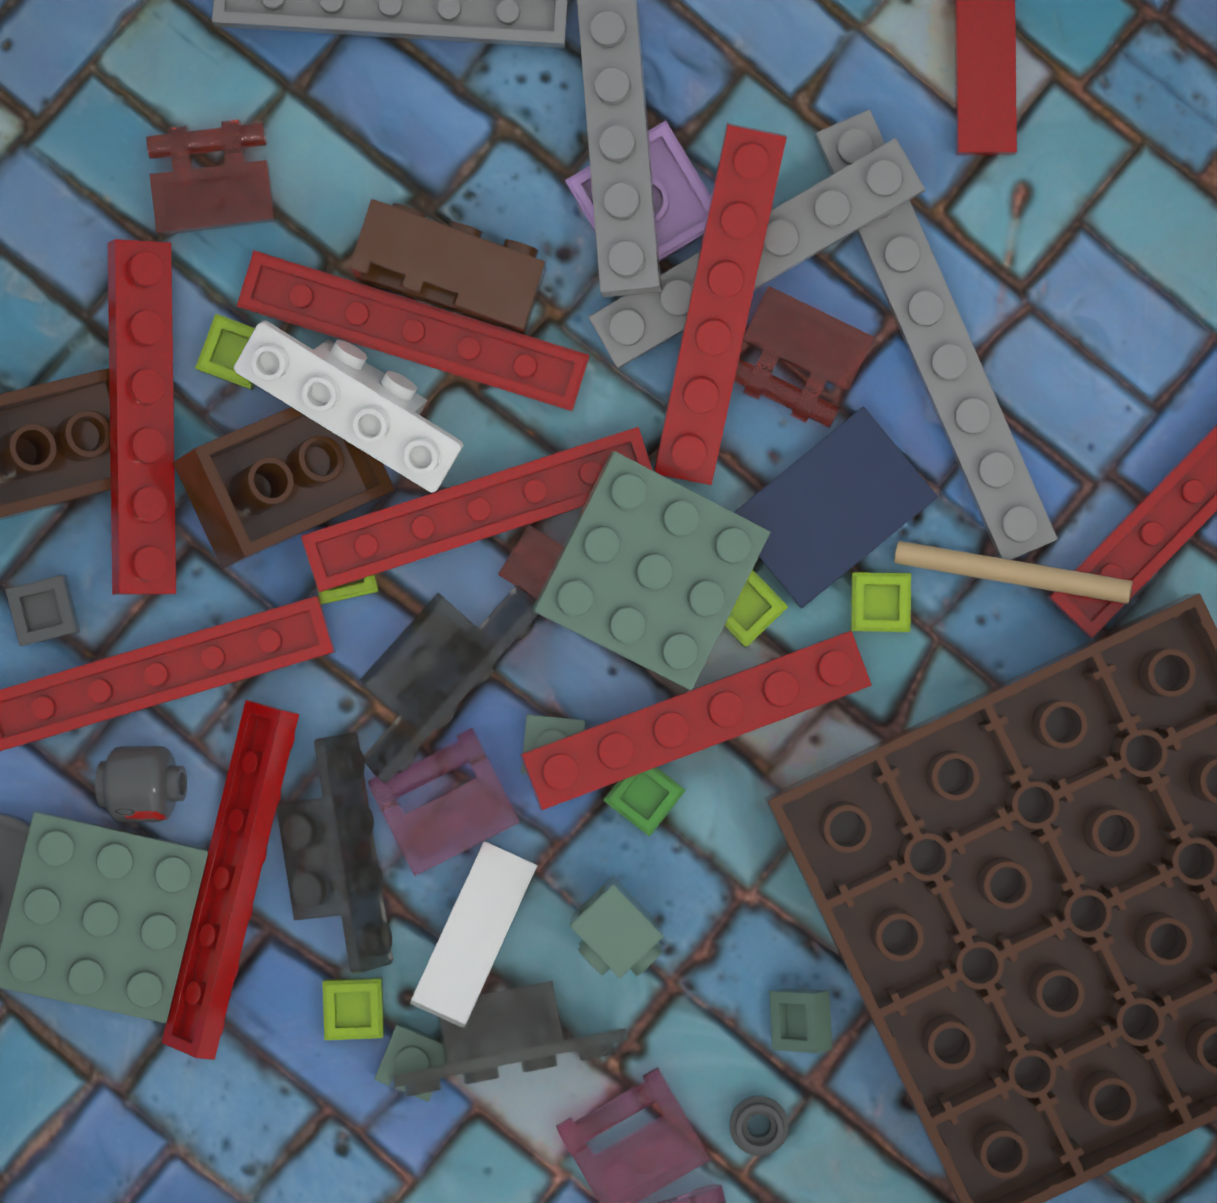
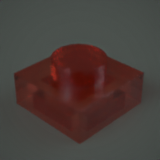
[498,525,563,599]

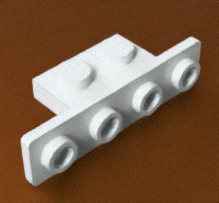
[234,321,463,493]

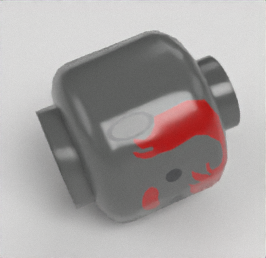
[95,746,187,822]

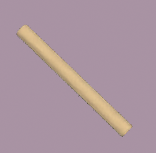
[895,541,1133,604]

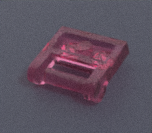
[368,728,520,876]
[556,1067,711,1203]

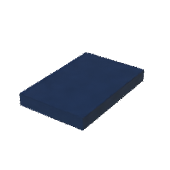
[734,406,938,609]

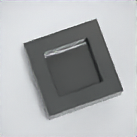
[5,575,81,646]

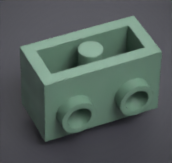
[570,876,664,978]

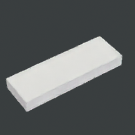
[410,841,538,1028]

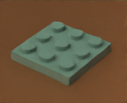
[531,451,771,691]
[0,810,208,1023]

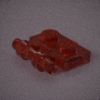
[146,119,276,236]
[734,286,874,428]

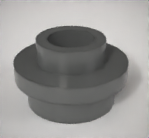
[729,1095,789,1156]

